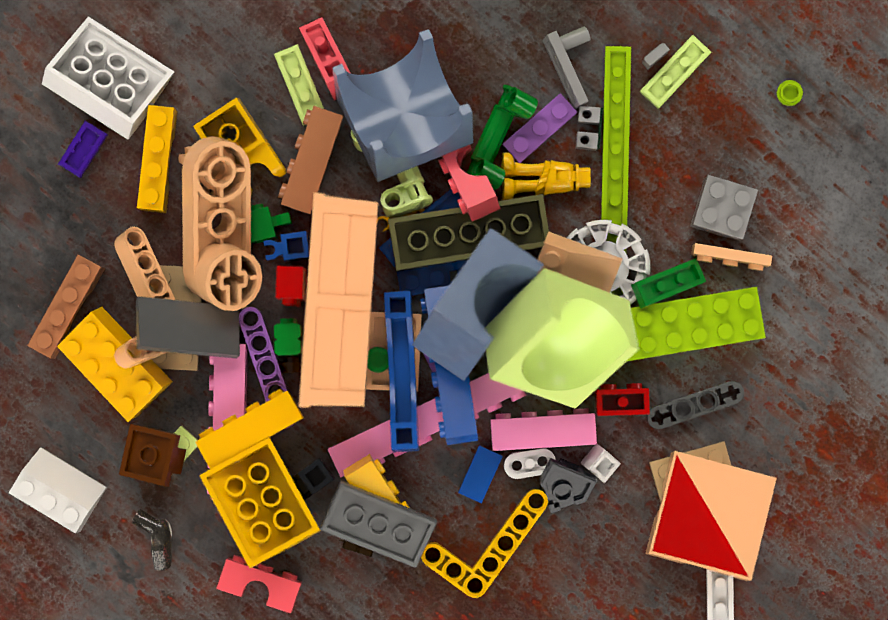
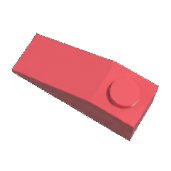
[299,17,350,100]

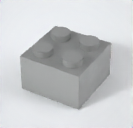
[690,175,758,242]

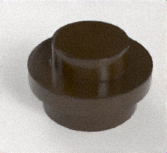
[279,356,302,373]

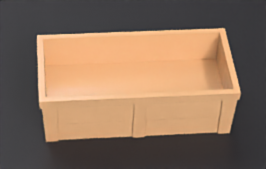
[299,193,378,407]

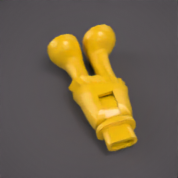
[502,152,591,200]

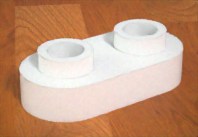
[504,448,556,479]

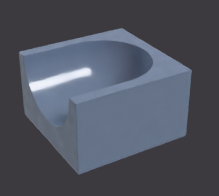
[412,228,544,381]

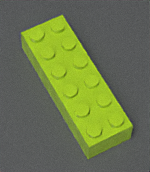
[626,287,766,362]

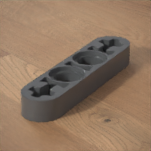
[646,381,744,429]

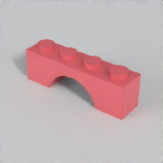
[438,145,501,221]

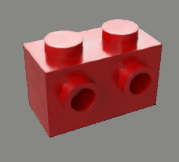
[595,383,650,416]

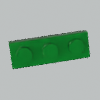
[631,258,706,308]

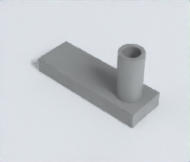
[542,26,590,109]

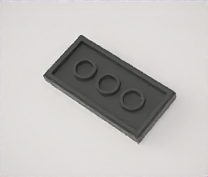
[136,296,240,359]
[320,481,437,568]

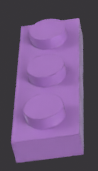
[502,93,577,163]

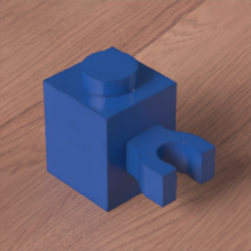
[264,231,310,262]

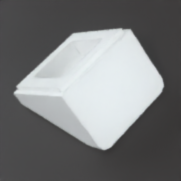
[581,444,621,483]

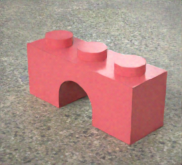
[216,555,302,613]

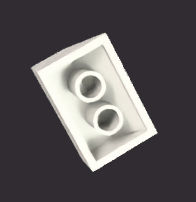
[9,447,107,533]

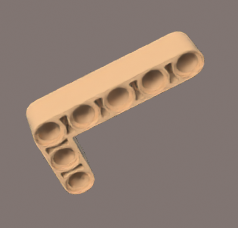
[114,227,175,368]

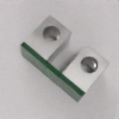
[575,106,603,151]

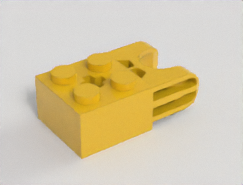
[193,98,286,196]

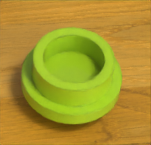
[777,80,803,106]

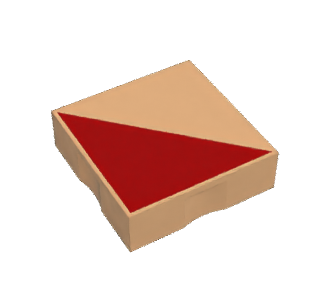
[645,451,777,581]

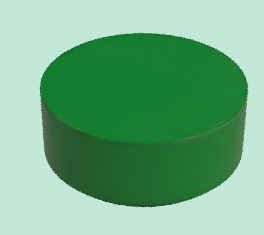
[367,347,389,373]

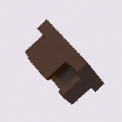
[119,424,186,487]

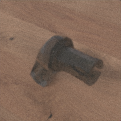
[132,509,172,571]

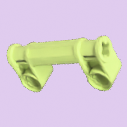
[351,130,433,218]

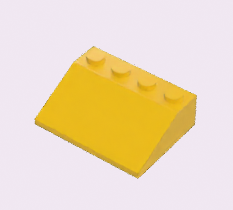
[199,438,320,568]

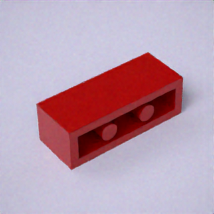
[276,266,308,307]

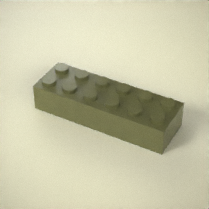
[388,194,549,272]

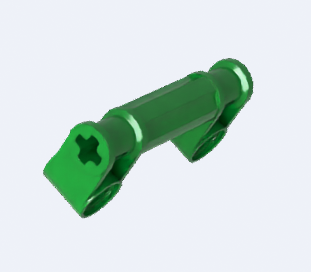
[466,85,538,190]

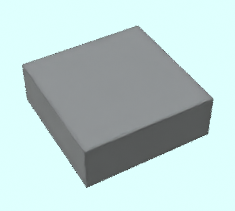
[642,43,670,70]

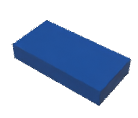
[458,445,503,503]

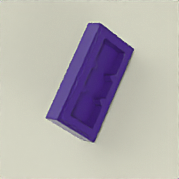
[58,121,108,178]

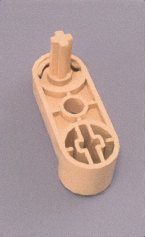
[178,136,262,311]

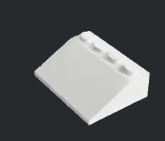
[42,17,174,139]

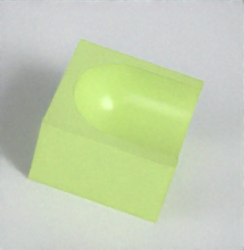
[484,268,639,409]

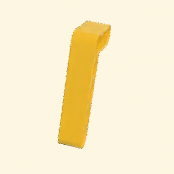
[421,489,548,598]

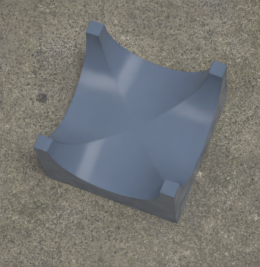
[332,29,473,182]

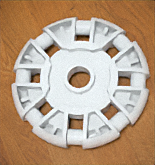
[567,220,650,305]

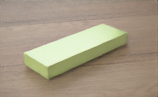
[640,35,711,109]
[274,44,324,126]

